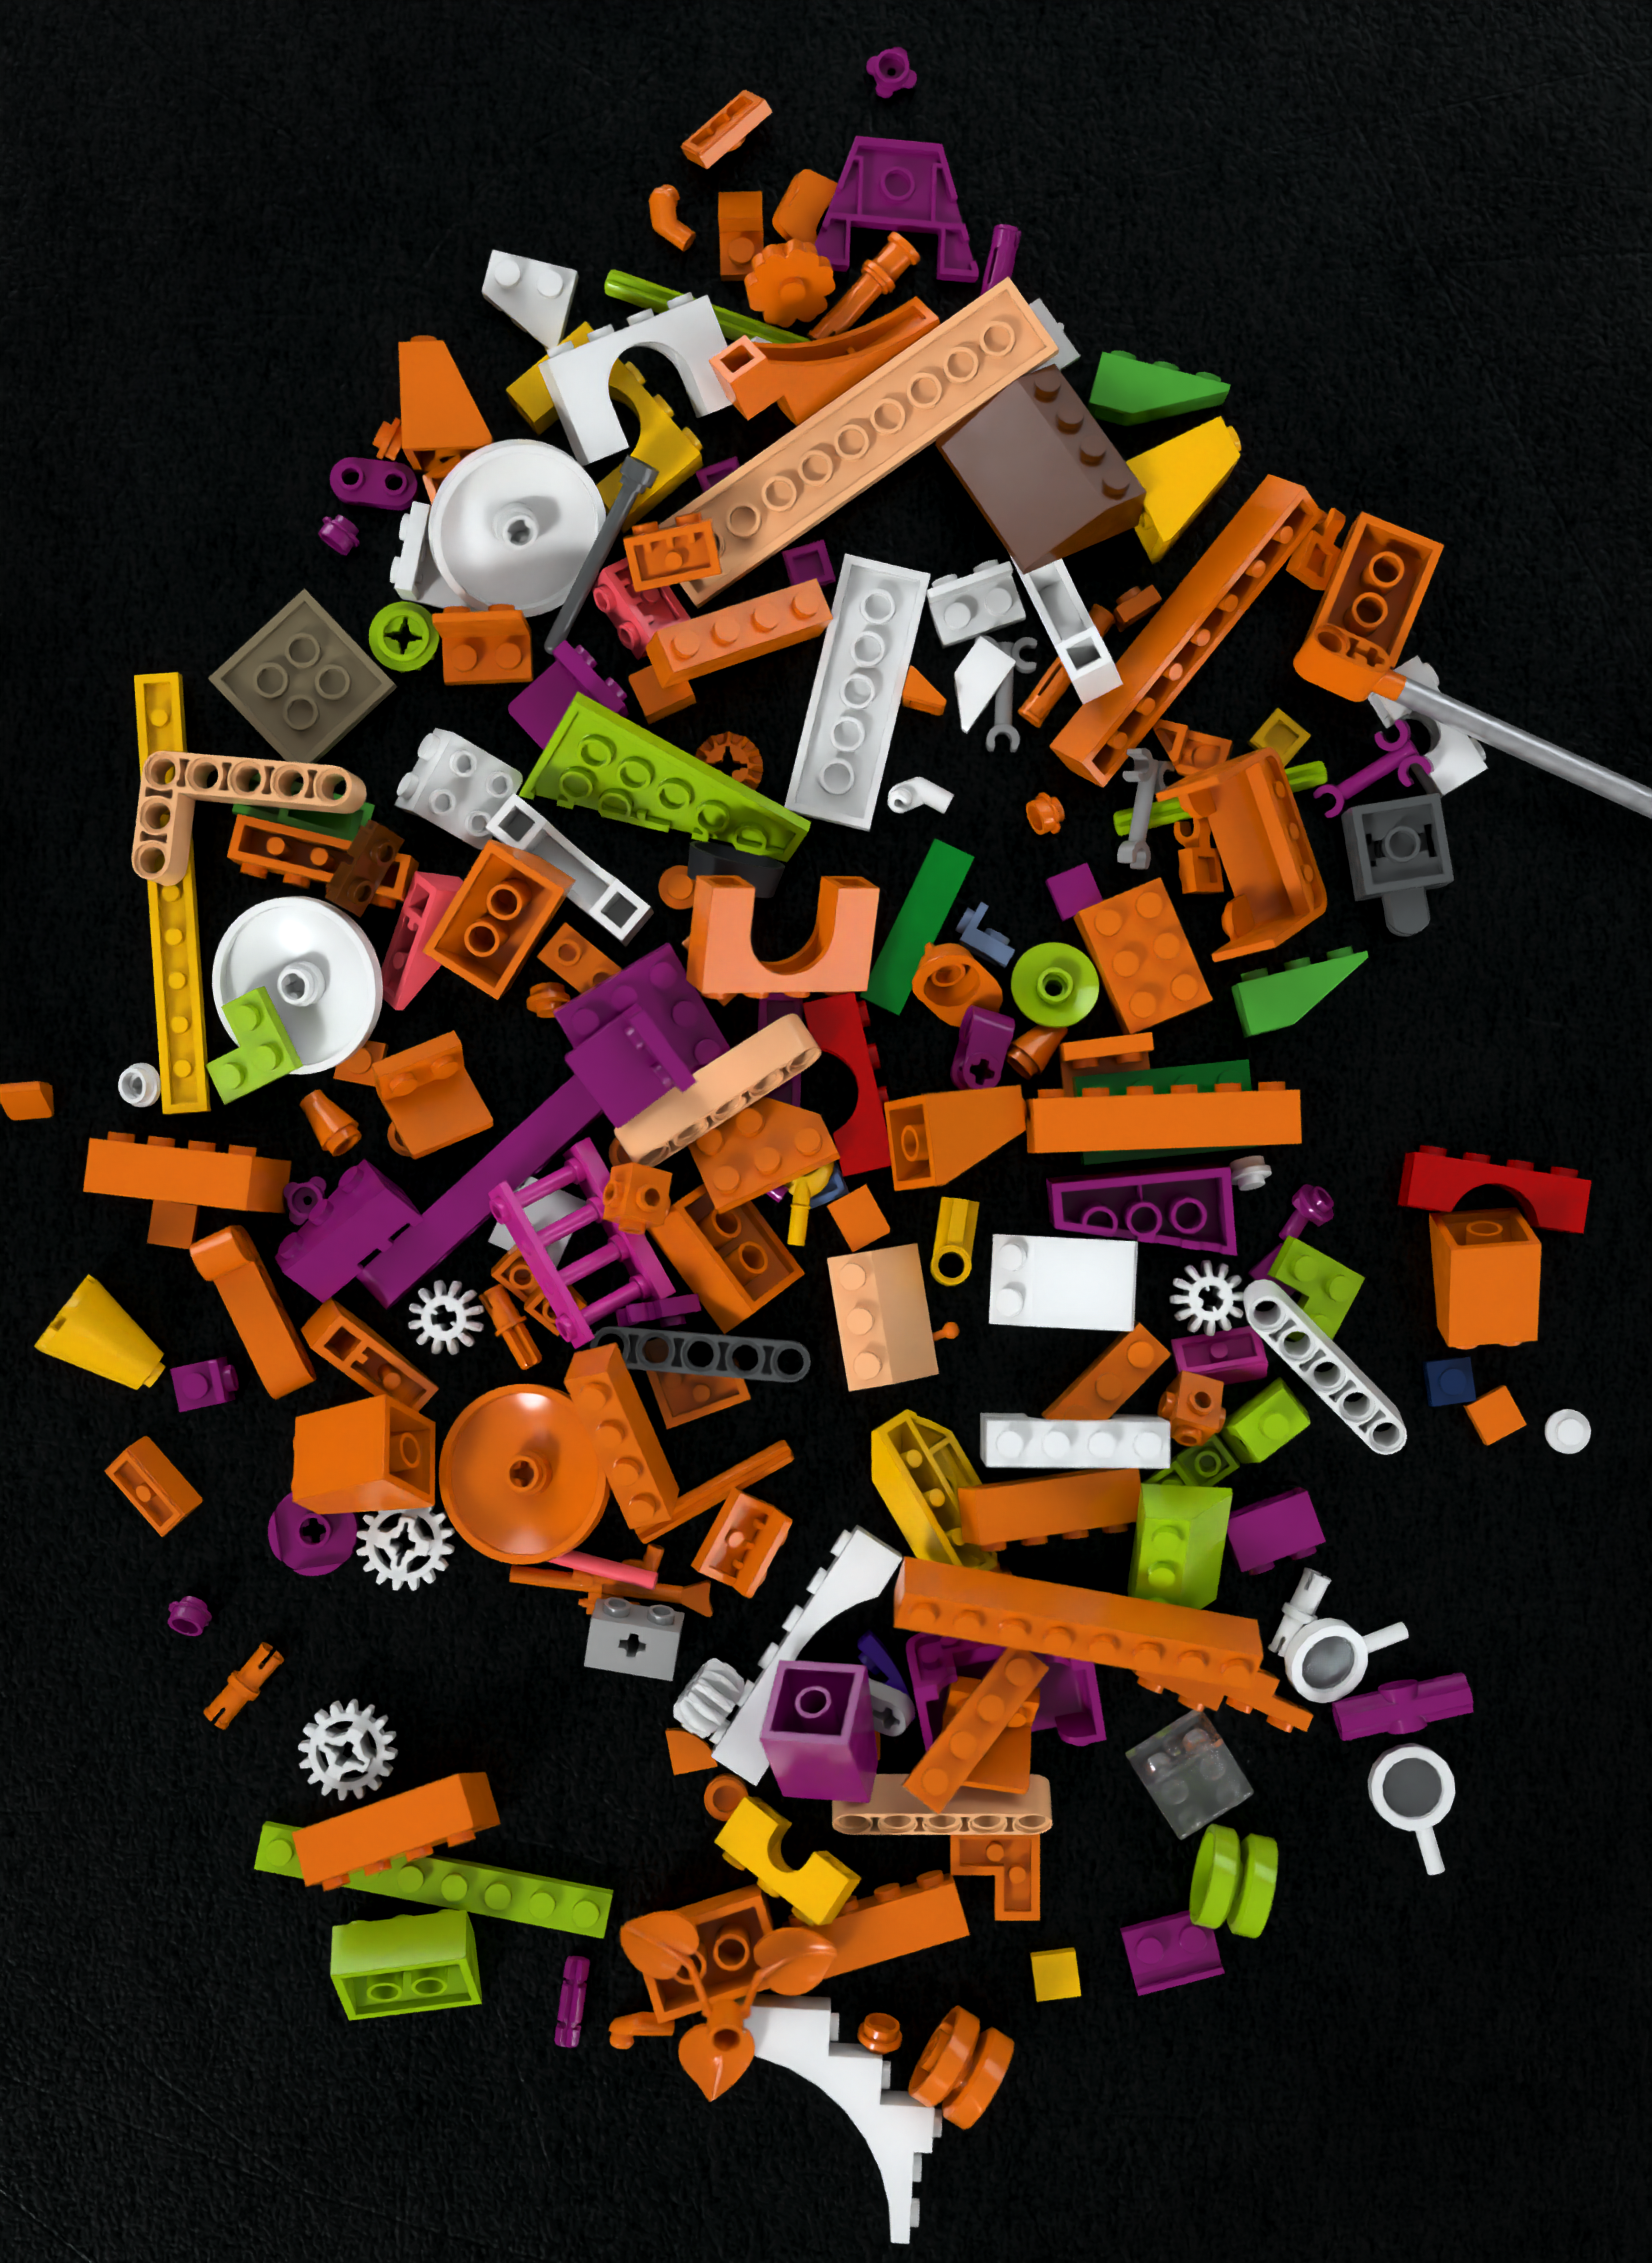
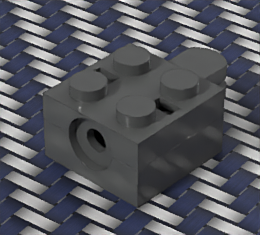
[1341,793,1454,937]

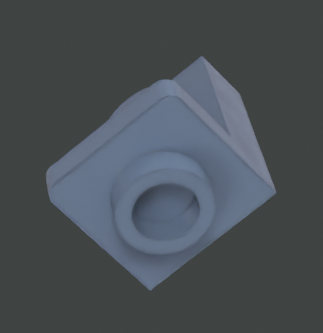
[955,902,1015,970]

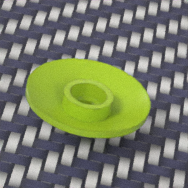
[1011,942,1099,1028]

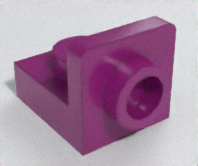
[170,1357,239,1412]

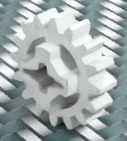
[356,1501,455,1591]
[298,1699,398,1800]

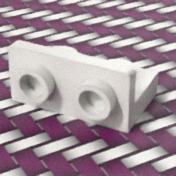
[926,560,1026,649]

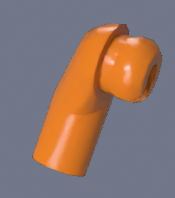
[649,184,696,251]
[609,2012,675,2049]

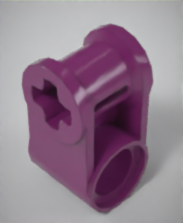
[950,1005,1015,1091]

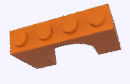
[686,875,880,999]

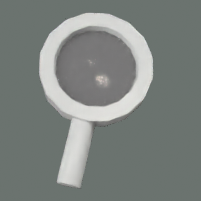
[1284,1618,1408,1703]
[1368,1743,1455,1875]

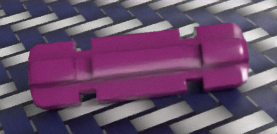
[554,1956,590,2048]

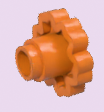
[744,239,835,328]

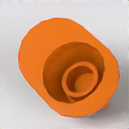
[912,942,1003,1027]

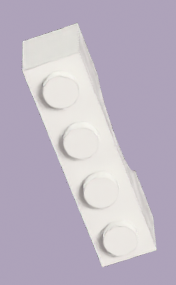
[1008,552,1123,704]
[485,793,654,946]

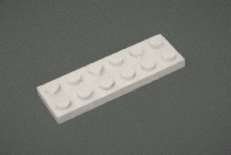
[784,554,931,832]

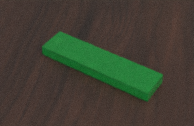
[859,839,975,1017]

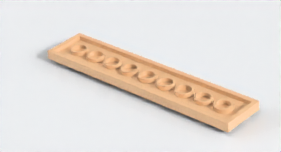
[658,276,1059,609]

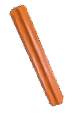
[634,1440,794,1544]

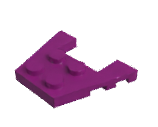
[815,136,979,283]

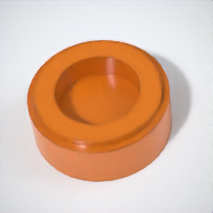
[704,1773,749,1821]

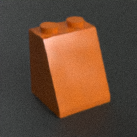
[399,335,494,474]
[884,1085,1027,1191]
[1429,1207,1541,1349]
[291,1394,436,1515]

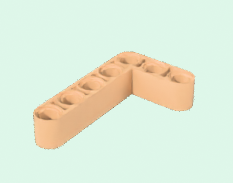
[132,751,367,886]

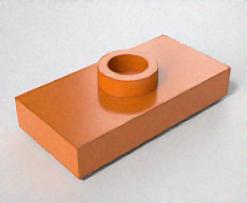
[681,90,772,169]

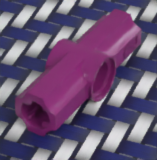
[1332,1672,1474,1741]

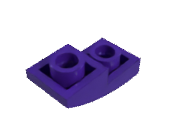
[857,1628,915,1719]

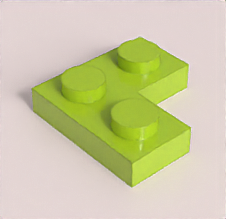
[205,986,303,1105]
[1267,1236,1365,1342]

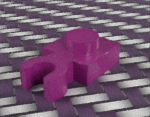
[615,1293,701,1329]

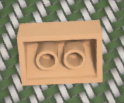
[827,1243,939,1391]

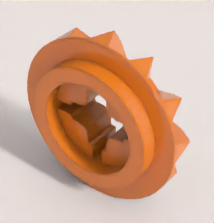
[695,732,763,790]

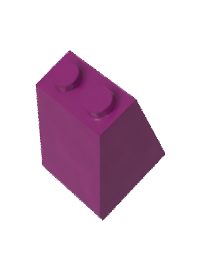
[759,1660,878,1803]

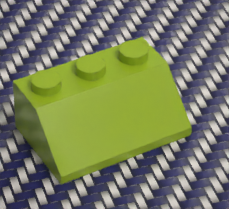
[1127,1483,1232,1610]
[330,1909,482,2021]

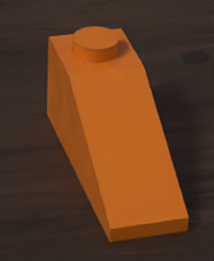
[301,1297,439,1412]

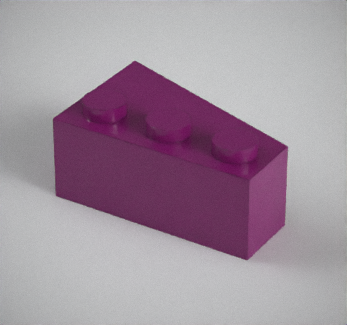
[275,1158,424,1303]

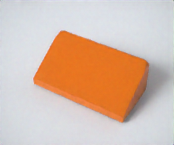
[105,1436,203,1537]

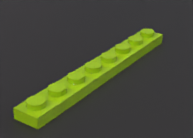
[254,1821,614,1939]

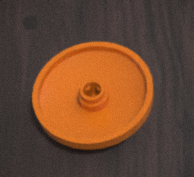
[439,1384,611,1565]

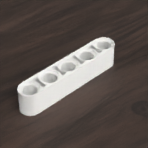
[1243,1279,1407,1455]

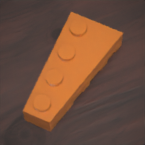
[292,1772,501,1891]

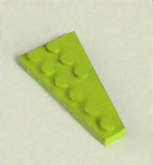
[518,691,811,862]

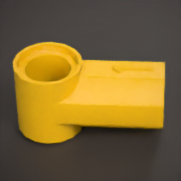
[930,1197,979,1286]

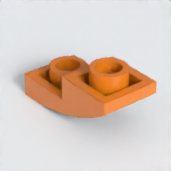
[491,1244,587,1336]

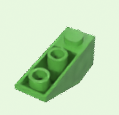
[1087,351,1231,426]
[1231,946,1368,1038]

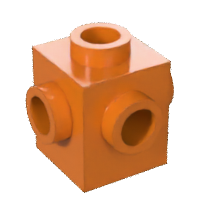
[603,1162,672,1234]
[1157,1370,1226,1447]

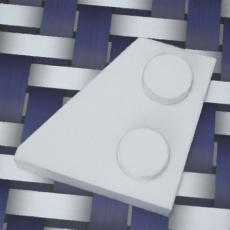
[482,250,579,350]

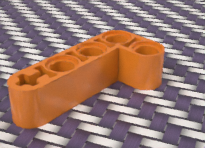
[189,1225,316,1400]

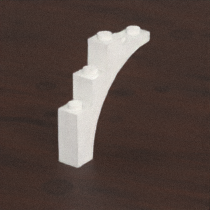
[733,1994,942,2244]

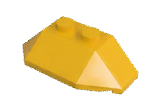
[871,1409,998,1571]

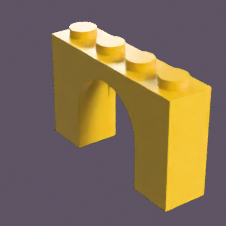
[505,321,703,533]

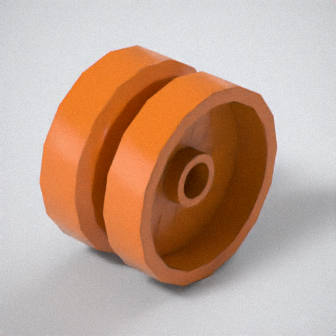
[908,2005,1014,2130]

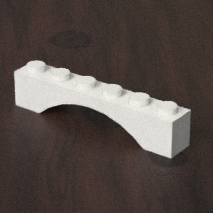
[709,1525,902,1786]

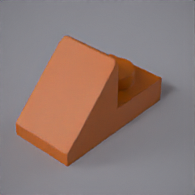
[718,191,764,281]

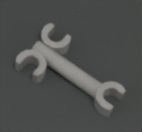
[975,636,1037,752]
[1117,748,1175,869]

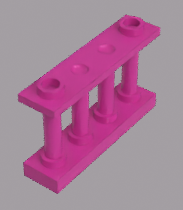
[488,1137,676,1349]

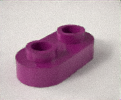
[330,457,420,510]

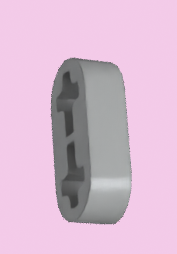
[869,1678,915,1736]

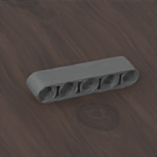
[590,1325,811,1382]

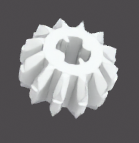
[1169,1260,1244,1336]
[409,1280,485,1355]
[673,1658,745,1738]

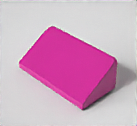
[1171,1326,1268,1385]

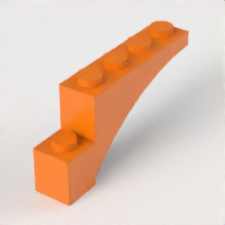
[708,296,941,426]

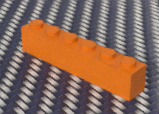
[1026,1081,1302,1153]

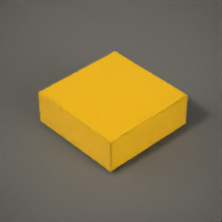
[1247,707,1311,767]
[1030,1947,1081,2002]

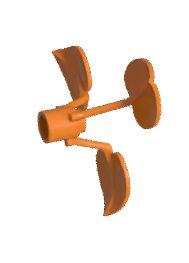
[620,1911,838,2101]

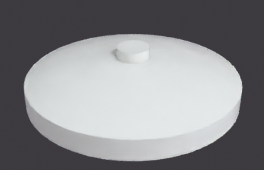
[428,439,606,617]
[212,896,383,1075]

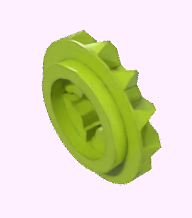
[369,601,440,673]

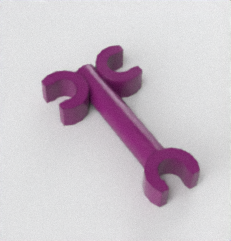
[1313,719,1434,818]

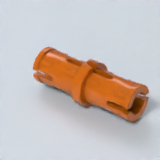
[203,1642,284,1729]

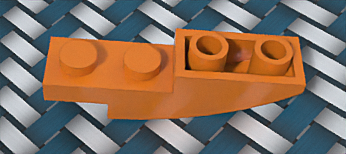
[1132,1668,1314,1733]

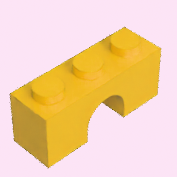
[714,1797,862,1926]

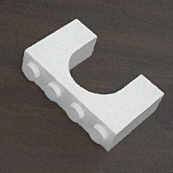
[538,292,732,466]
[980,1413,1170,1468]

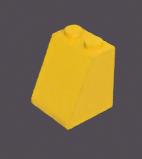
[1125,416,1241,565]

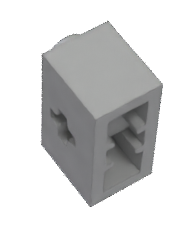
[584,1597,685,1681]

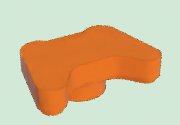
[772,169,838,245]

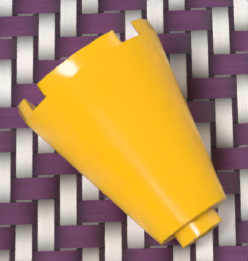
[34,1274,166,1390]

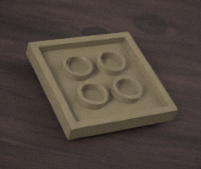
[208,588,397,764]

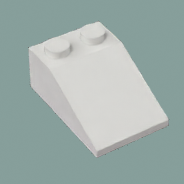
[989,1234,1138,1331]

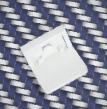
[390,501,482,612]
[394,728,523,850]

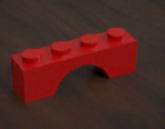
[802,991,892,1177]
[1398,1145,1591,1233]

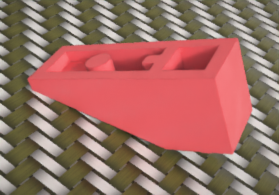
[381,871,464,1011]

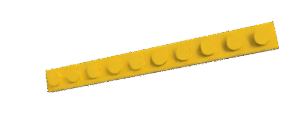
[134,672,211,1115]

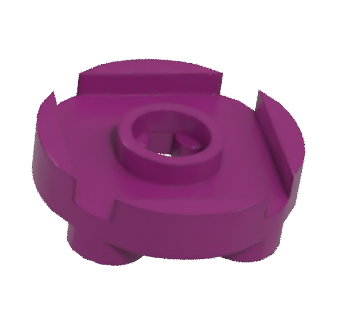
[268,1492,360,1576]

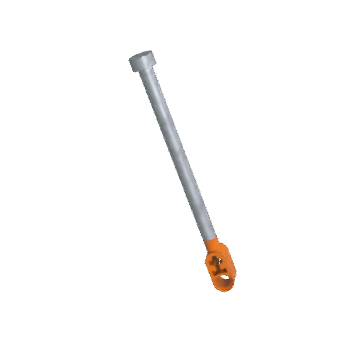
[1293,623,1652,819]

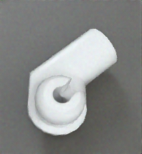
[887,777,954,814]

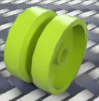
[1189,1824,1278,1939]

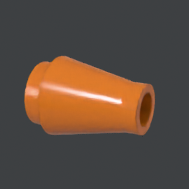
[1005,1024,1069,1080]
[300,1089,362,1156]

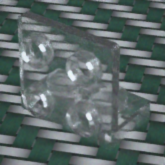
[1125,1710,1254,1840]

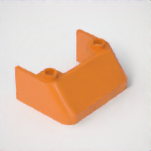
[1155,747,1327,962]

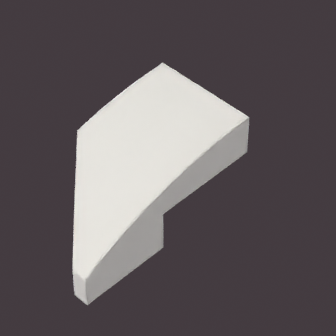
[954,636,1016,734]

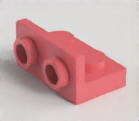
[591,557,691,660]

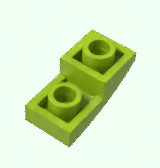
[1142,1433,1240,1487]

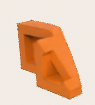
[1152,719,1233,777]

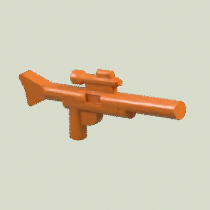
[509,1543,713,1617]

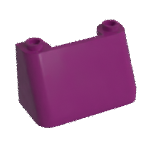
[905,1632,1107,1752]

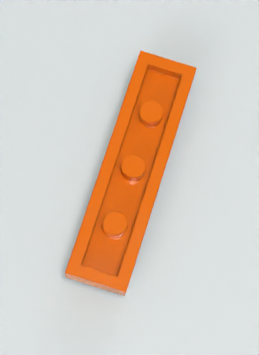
[901,1647,1049,1815]

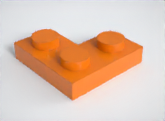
[645,1330,751,1429]
[950,1834,1040,1921]

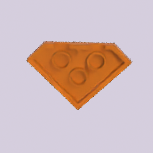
[688,1096,841,1215]

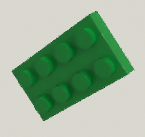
[1072,1059,1257,1165]

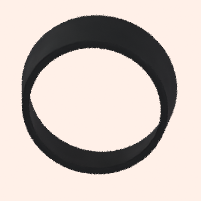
[687,841,785,898]

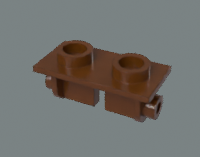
[325,819,405,918]

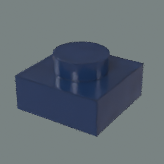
[1423,1356,1476,1407]

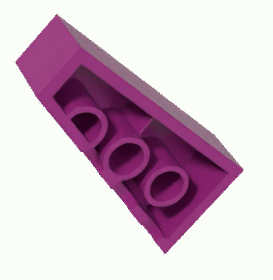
[1046,1162,1237,1256]

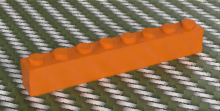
[1049,474,1323,788]
[894,1556,1263,1690]

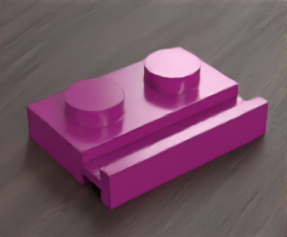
[1120,1910,1224,1996]

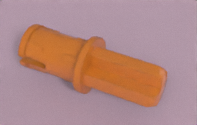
[478,1283,542,1370]

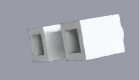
[1368,655,1488,798]

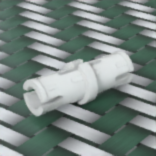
[1268,1567,1331,1657]

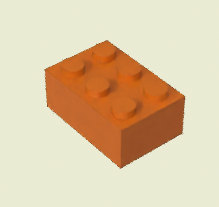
[1302,512,1444,670]
[1073,877,1213,1036]
[643,1883,777,2024]

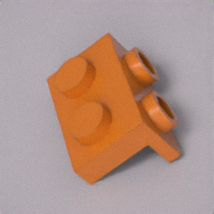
[691,1487,792,1598]

